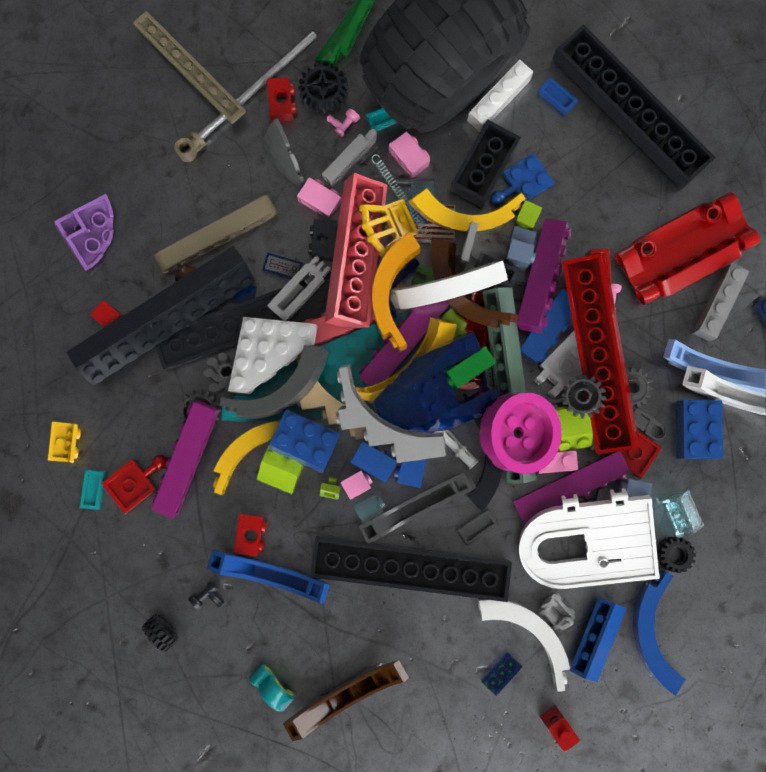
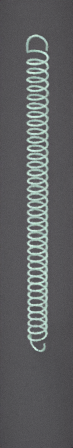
[372,154,435,246]

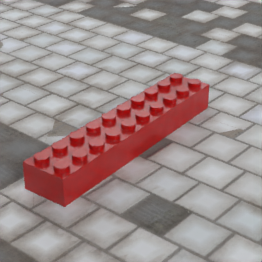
[562,253,639,454]

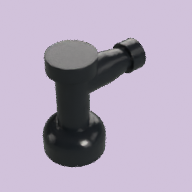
[188,581,224,610]

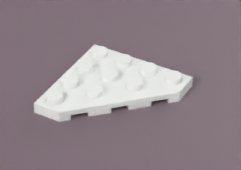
[228,317,318,395]

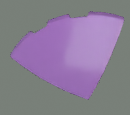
[54,194,114,271]

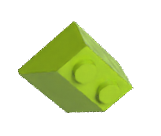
[555,406,593,452]
[257,443,304,494]

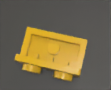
[47,422,81,463]

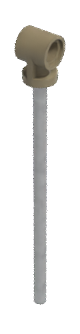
[174,31,317,162]

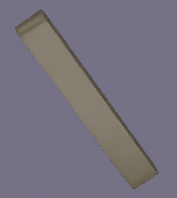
[154,195,278,274]

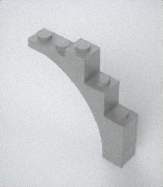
[336,364,447,463]

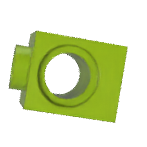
[514,200,542,231]

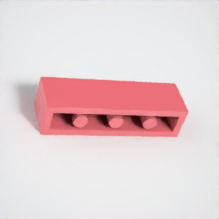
[302,302,376,346]

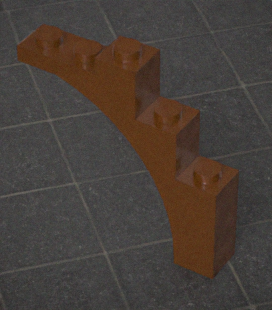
[283,660,409,741]

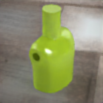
[441,308,472,343]

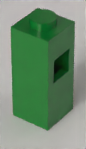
[443,346,496,390]

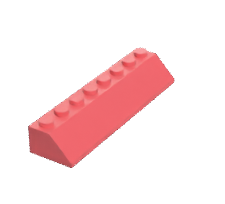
[324,173,387,328]

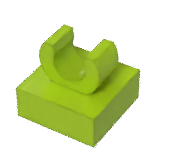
[320,476,341,500]

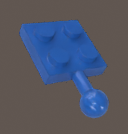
[490,153,555,206]

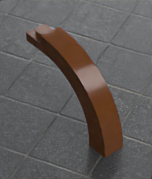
[431,239,518,328]

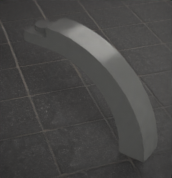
[219,345,329,419]
[359,470,476,544]

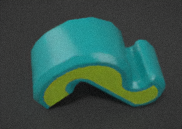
[249,664,295,712]

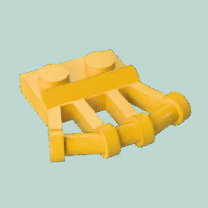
[359,199,419,258]

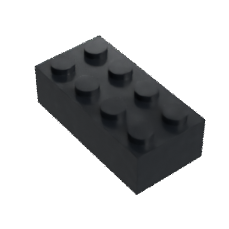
[450,120,521,208]

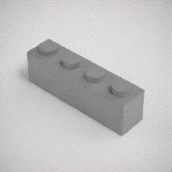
[692,263,750,342]

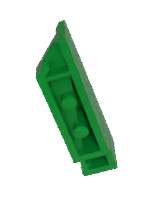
[315,0,375,68]

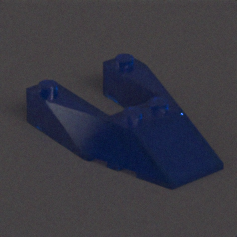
[372,332,502,433]

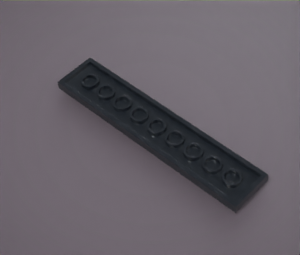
[155,271,331,371]

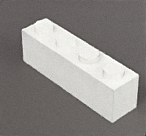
[467,59,534,132]

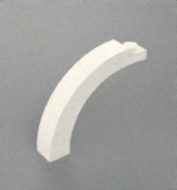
[390,261,508,310]
[682,366,766,416]
[477,598,570,692]

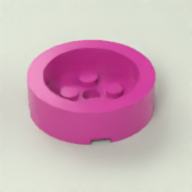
[480,393,562,474]

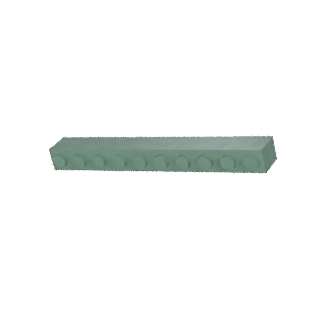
[483,287,537,484]

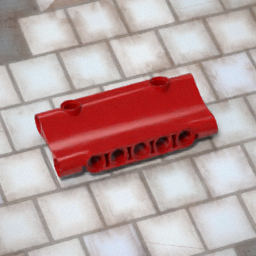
[615,192,760,305]

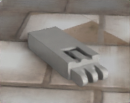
[322,129,377,189]
[267,256,331,321]

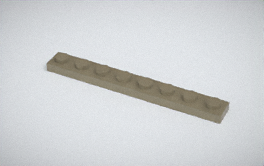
[133,11,246,124]

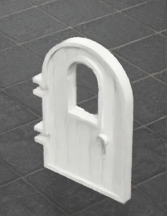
[519,488,659,589]

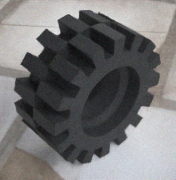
[657,537,696,573]
[142,614,179,652]

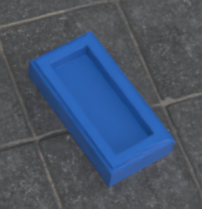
[537,77,578,116]

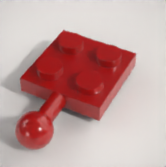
[101,454,168,514]

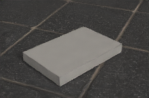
[456,222,478,273]

